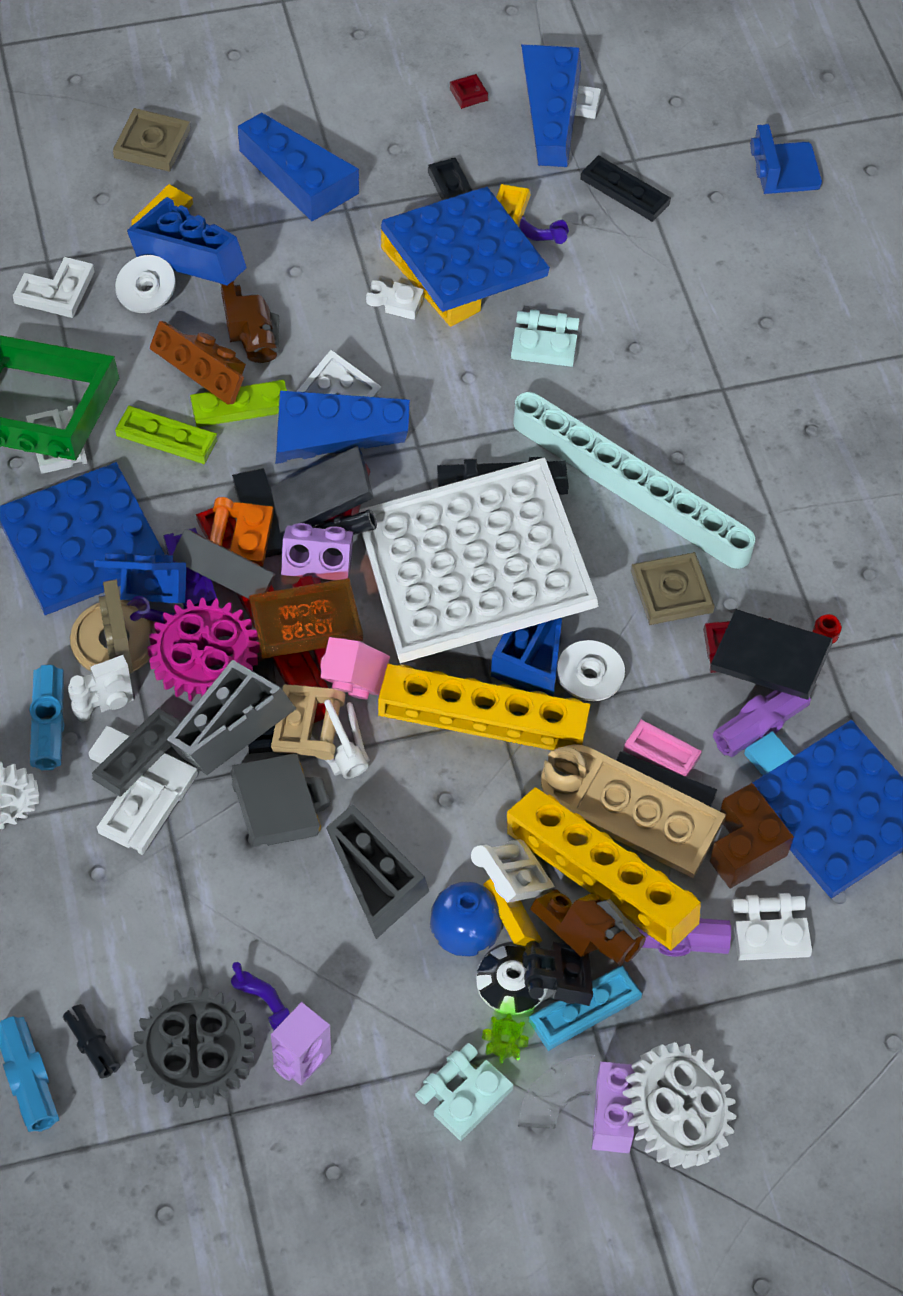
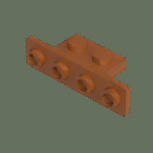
[150,321,246,404]

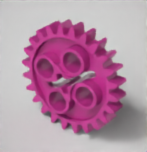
[147,598,260,702]

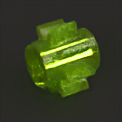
[482,1013,529,1063]

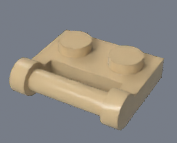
[271,684,346,760]

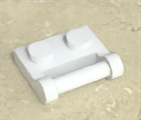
[471,839,555,903]

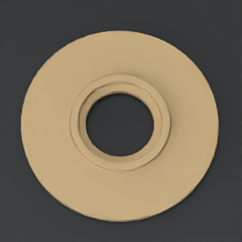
[70,600,157,672]

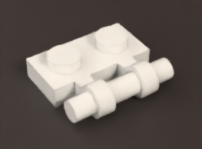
[68,655,134,722]
[732,893,812,961]

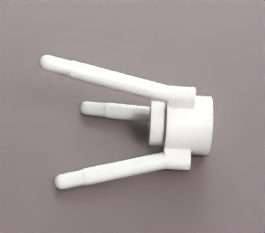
[310,700,370,779]

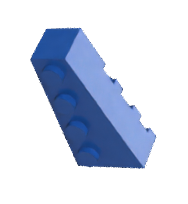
[521,44,581,167]
[238,112,359,221]
[127,197,247,285]
[275,390,410,464]

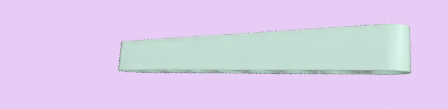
[513,392,755,569]

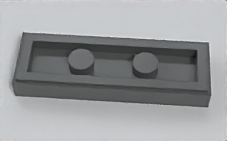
[173,529,276,604]
[92,708,181,797]

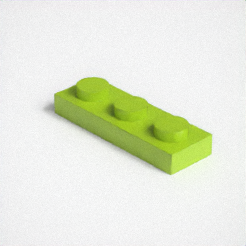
[190,380,287,427]

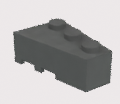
[167,660,296,775]
[326,804,429,939]

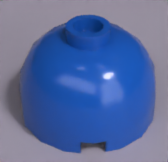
[430,882,502,957]

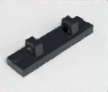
[437,457,569,495]

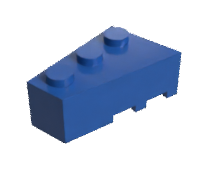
[491,618,562,696]

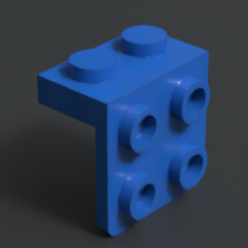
[750,124,822,194]
[94,553,186,603]

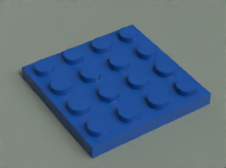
[381,186,550,312]
[0,462,165,615]
[752,720,903,899]

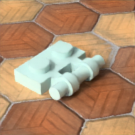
[511,309,579,367]
[415,1043,513,1141]

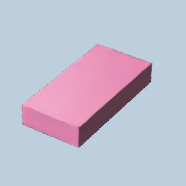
[623,719,702,777]

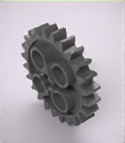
[132,987,255,1108]

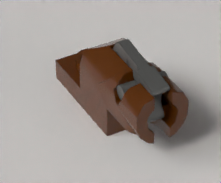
[220,281,279,363]
[530,889,646,966]

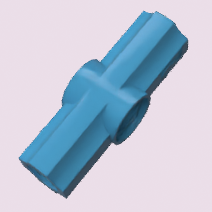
[29,665,65,771]
[0,1016,60,1132]

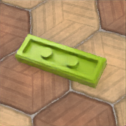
[115,405,217,464]

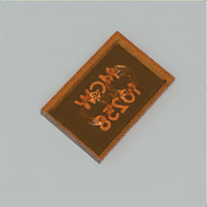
[249,578,363,659]

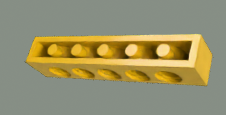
[378,664,590,750]
[507,787,701,950]

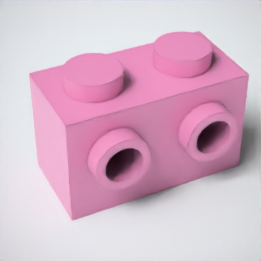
[320,637,390,700]

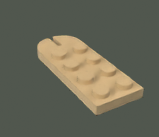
[541,744,726,878]

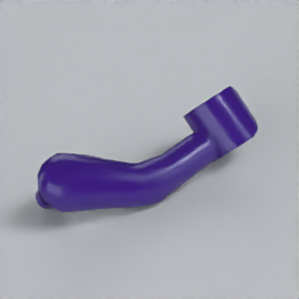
[519,216,569,244]
[127,596,197,634]
[231,962,290,1031]

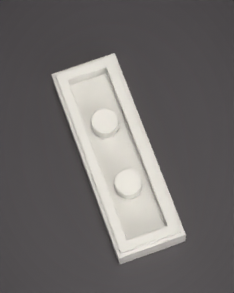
[89,726,198,801]

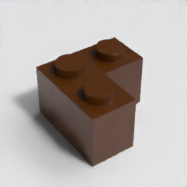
[709,783,794,889]

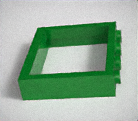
[0,335,120,461]

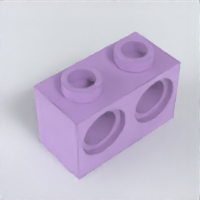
[281,523,353,581]
[271,1002,331,1086]
[591,1061,635,1153]

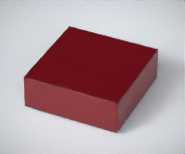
[450,74,488,109]

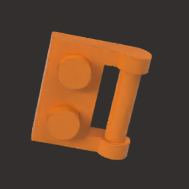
[210,497,273,567]

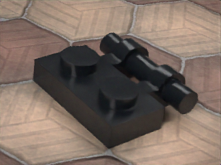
[523,941,593,1006]

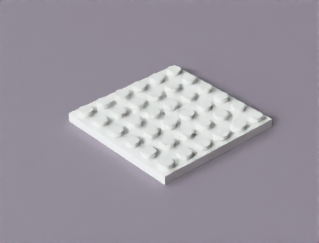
[359,457,599,663]

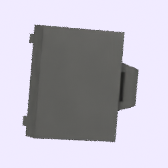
[231,753,330,847]

